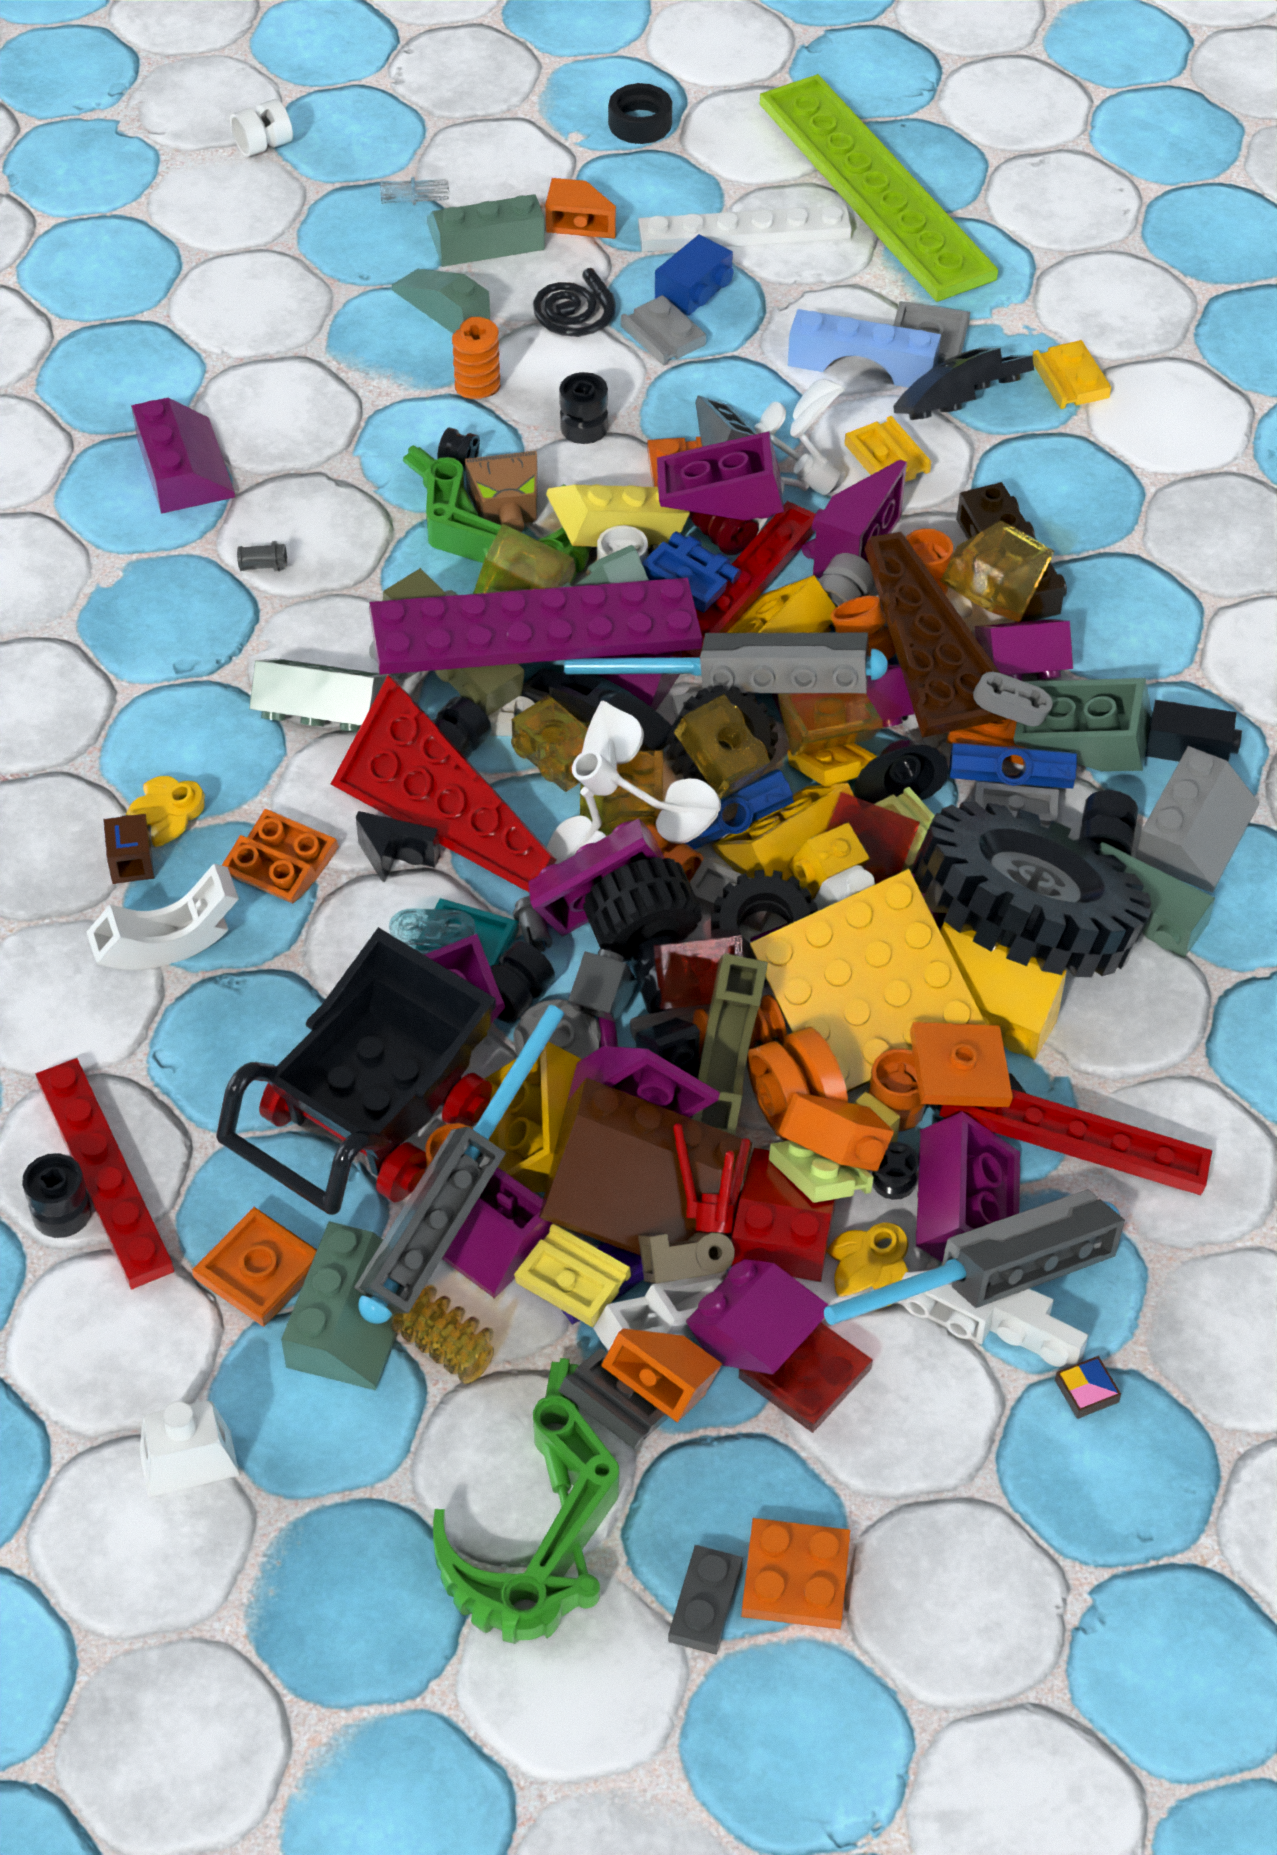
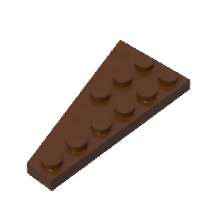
[864,532,1008,738]

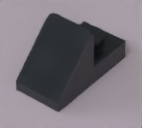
[356,811,440,882]

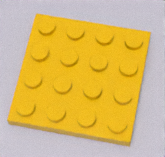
[750,869,986,1093]

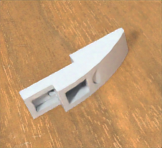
[898,1271,1088,1368]

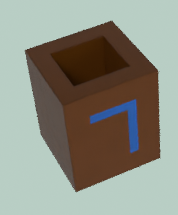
[103,814,154,884]

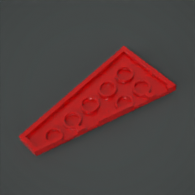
[330,675,557,892]

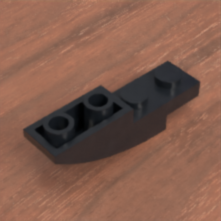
[893,348,1034,420]
[520,668,672,758]

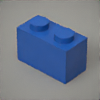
[655,234,734,316]

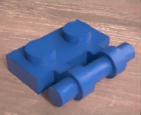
[642,531,741,613]

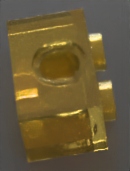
[674,694,771,800]
[511,695,588,792]

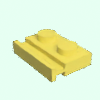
[514,1224,631,1328]

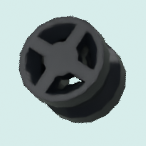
[437,427,480,471]
[872,1142,919,1200]

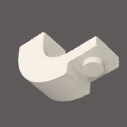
[87,864,239,970]

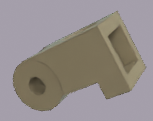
[638,1231,735,1284]

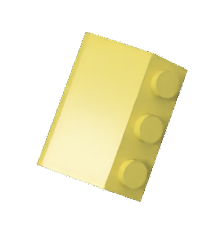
[546,484,690,547]

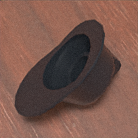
[854,740,948,809]

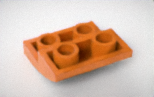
[222,809,339,904]

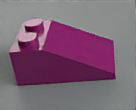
[657,431,784,520]
[810,460,907,579]
[567,1046,720,1117]

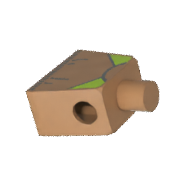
[465,451,538,533]

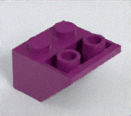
[442,1167,555,1299]

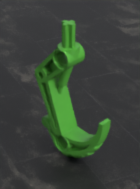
[403,445,591,590]
[433,1358,619,1644]

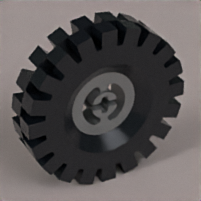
[911,802,1152,978]

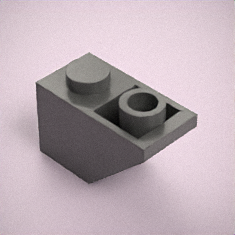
[568,949,638,1022]

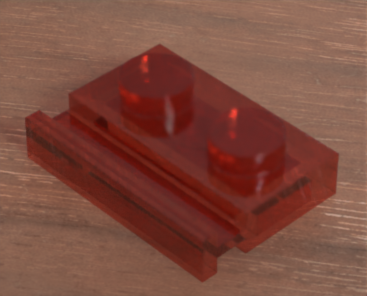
[654,935,744,1009]

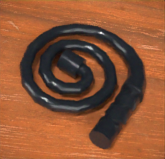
[533,268,616,337]

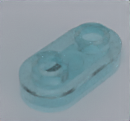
[389,909,476,954]

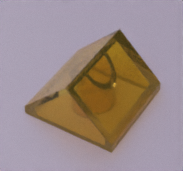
[778,693,883,756]

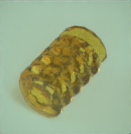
[391,1285,494,1384]

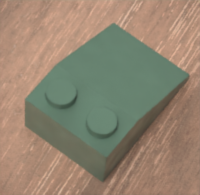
[1014,678,1152,771]

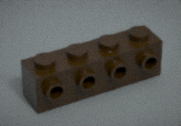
[956,482,1067,622]

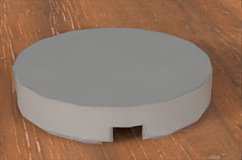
[513,999,601,1059]

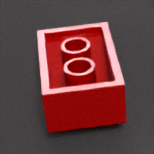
[731,1148,837,1282]

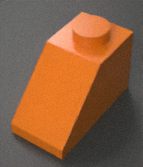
[545,178,616,239]
[778,1092,894,1171]
[601,1328,722,1423]

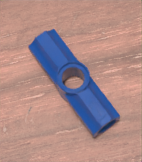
[949,742,1077,789]
[685,769,794,849]

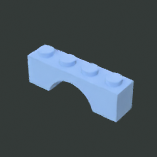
[788,309,941,388]

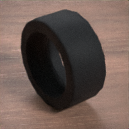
[608,83,673,144]

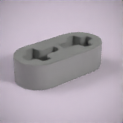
[973,672,1053,726]

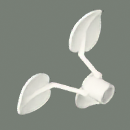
[753,379,846,535]
[547,701,721,864]

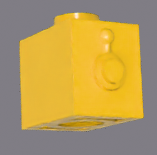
[788,822,870,900]

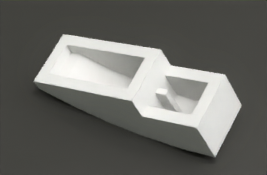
[593,1271,728,1351]

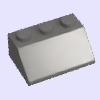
[1136,746,1259,893]

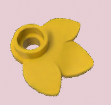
[126,776,205,847]
[827,1222,909,1306]

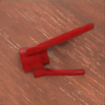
[673,1123,750,1233]

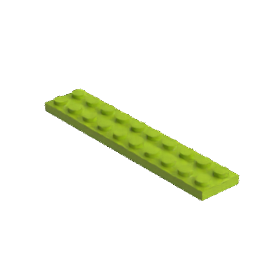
[759,74,998,302]

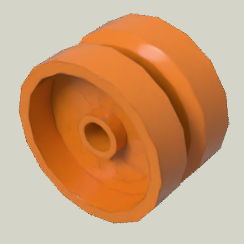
[747,1027,848,1141]

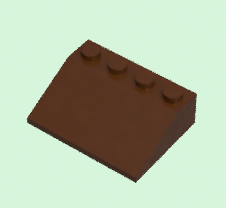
[539,1077,753,1256]

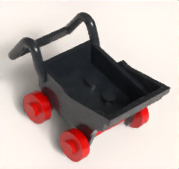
[216,927,496,1215]

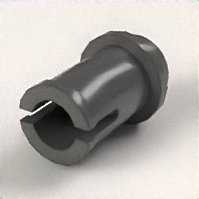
[237,541,287,572]
[513,896,553,952]

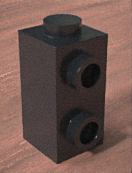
[1145,700,1242,762]

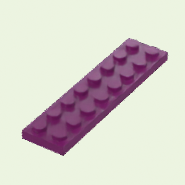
[369,578,703,675]

